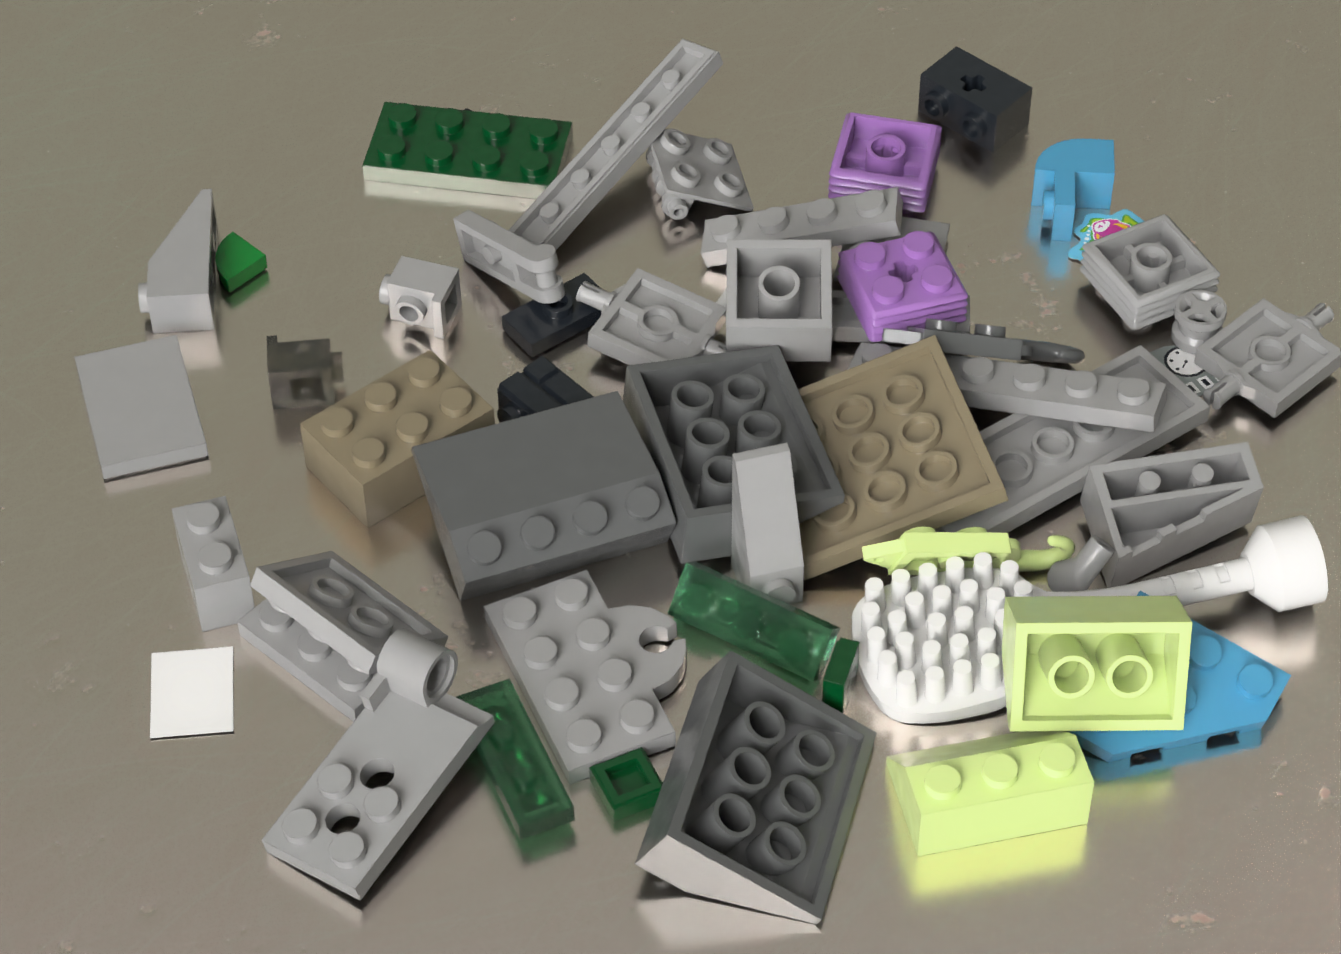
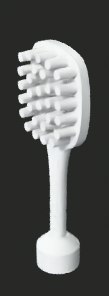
[852,515,1328,724]

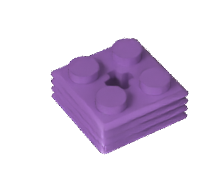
[828,112,942,214]
[837,231,968,342]

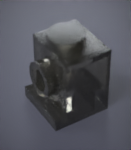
[267,335,344,410]

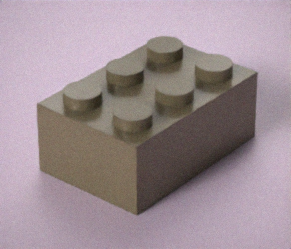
[300,350,495,528]

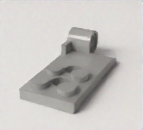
[261,628,495,901]

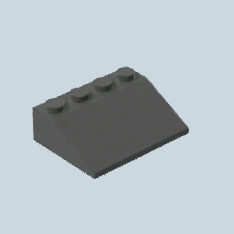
[623,345,845,563]
[411,391,676,601]
[635,650,877,924]

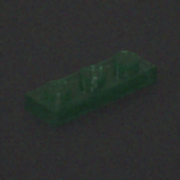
[668,561,840,682]
[456,678,575,840]

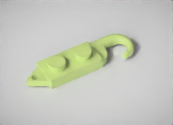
[862,526,1075,575]

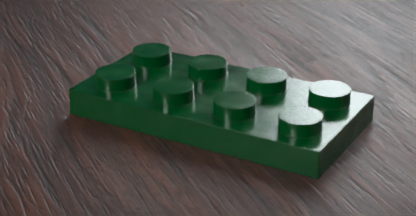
[362,102,573,199]

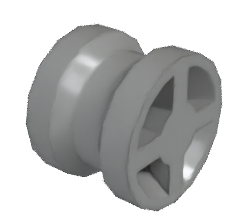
[1171,290,1227,354]

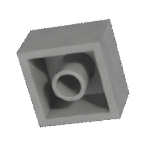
[726,239,832,362]

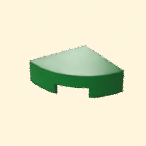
[215,231,268,293]

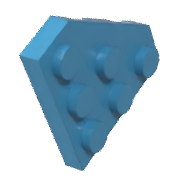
[1068,591,1291,762]

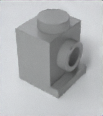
[379,256,462,339]

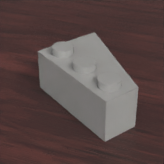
[1080,442,1264,588]

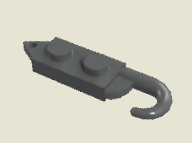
[882,318,1085,364]

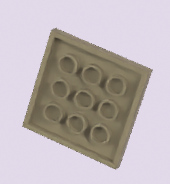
[798,335,1008,581]

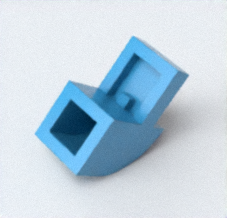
[1031,139,1115,242]

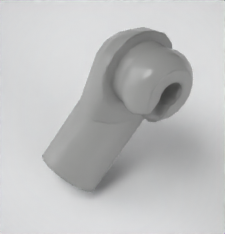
[1047,535,1115,592]

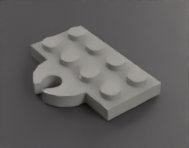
[484,570,687,784]

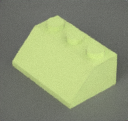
[1002,596,1192,732]
[886,731,1094,856]

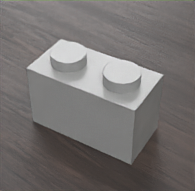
[172,496,255,632]

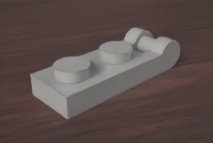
[453,210,565,304]

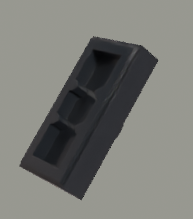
[502,273,602,357]

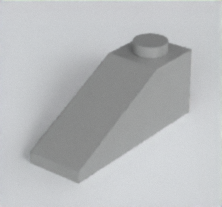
[138,189,218,333]
[731,443,804,613]

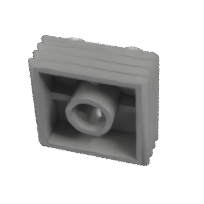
[1080,214,1221,330]

